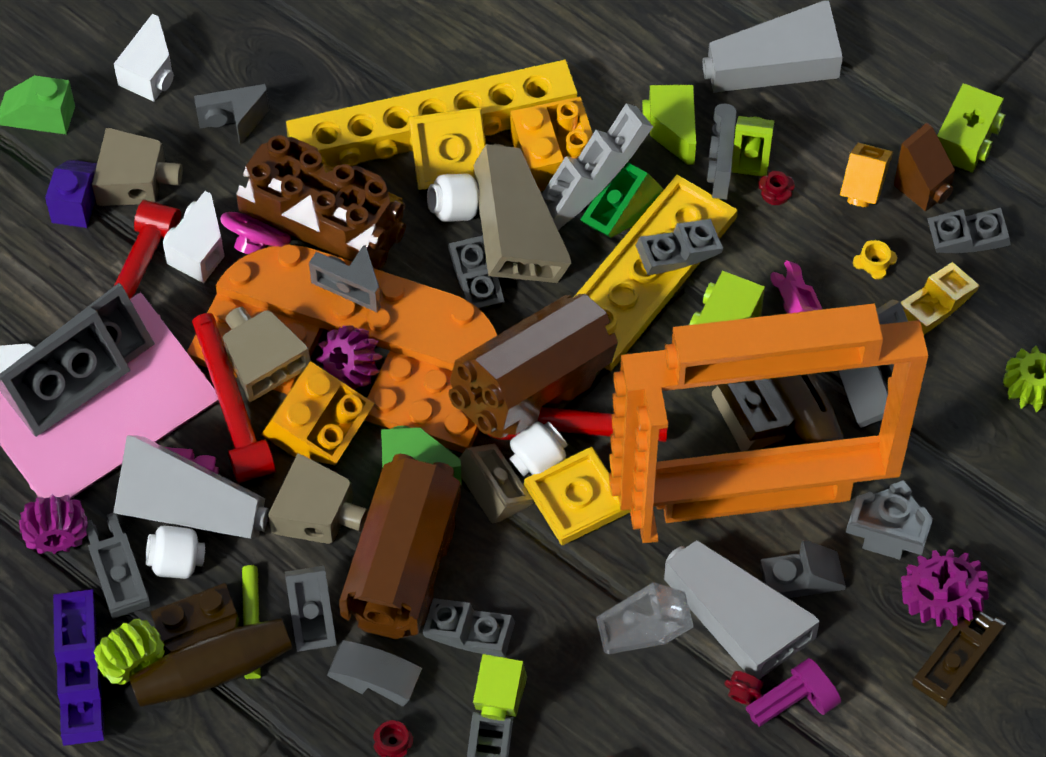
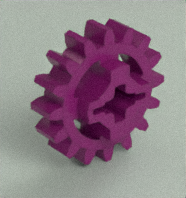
[901,549,989,627]

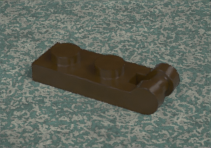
[912,609,1008,707]

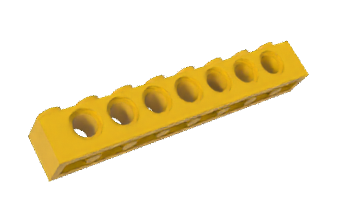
[286,59,577,168]

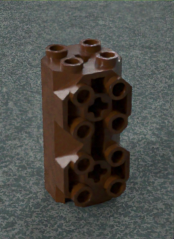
[236,135,406,270]
[449,294,618,438]
[339,453,461,639]

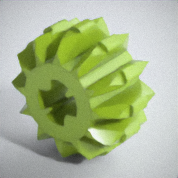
[1003,345,1046,413]
[94,619,165,685]

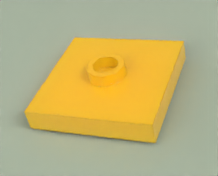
[408,107,486,190]
[524,447,630,546]

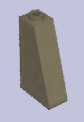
[473,144,571,283]

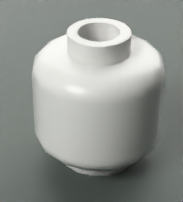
[427,174,479,222]
[509,421,568,476]
[146,525,205,579]

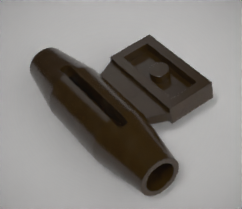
[718,373,845,444]
[129,583,293,707]

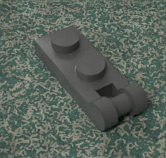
[707,104,736,200]

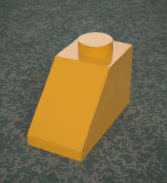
[840,143,893,207]

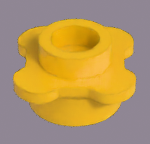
[853,240,897,280]

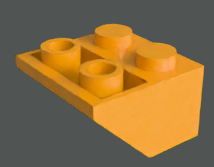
[510,96,593,192]
[261,361,375,466]

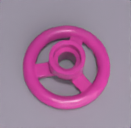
[220,212,291,254]

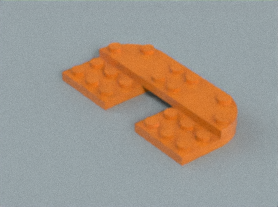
[187,245,497,453]

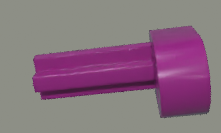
[746,658,841,727]

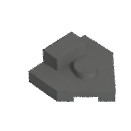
[846,480,933,560]

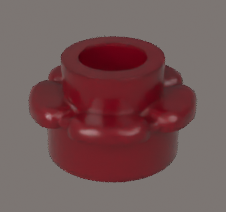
[759,171,795,205]
[724,671,764,705]
[373,720,413,757]

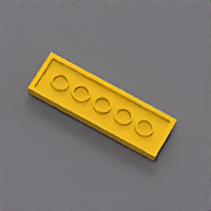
[574,175,738,371]

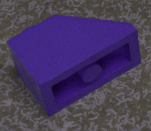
[45,160,97,228]

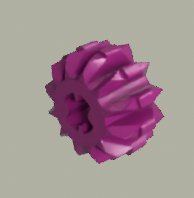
[316,325,383,390]
[19,494,88,555]

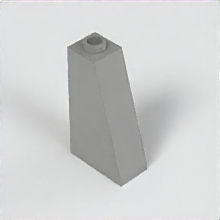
[702,0,843,93]
[113,435,269,539]
[664,540,820,679]

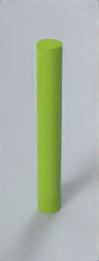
[242,565,261,679]

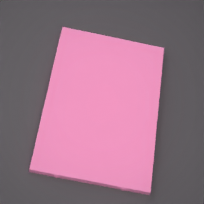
[0,292,219,499]

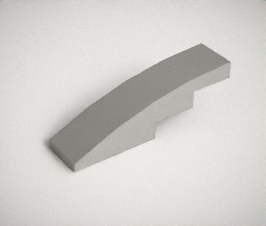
[542,103,653,230]

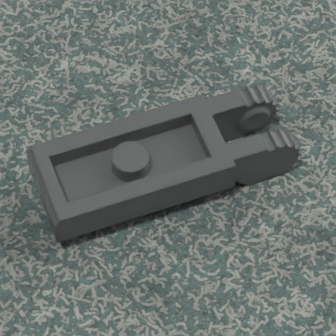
[86,513,150,619]

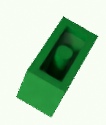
[580,162,664,238]

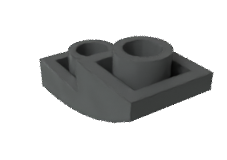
[927,207,1011,253]
[635,219,723,275]
[448,235,505,309]
[839,366,888,428]
[423,598,515,658]
[327,640,422,706]

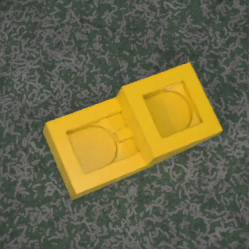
[901,262,979,335]

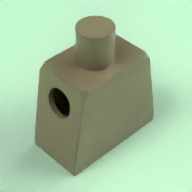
[92,128,183,206]
[223,307,311,402]
[268,454,368,544]

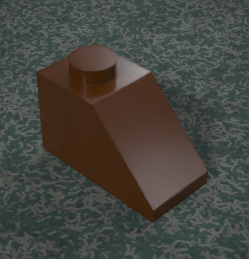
[894,123,955,211]

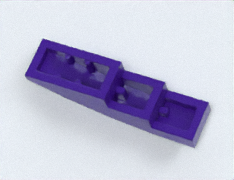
[53,589,104,746]

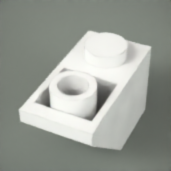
[163,191,224,283]

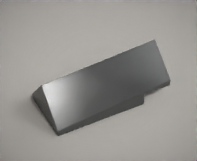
[0,283,155,437]

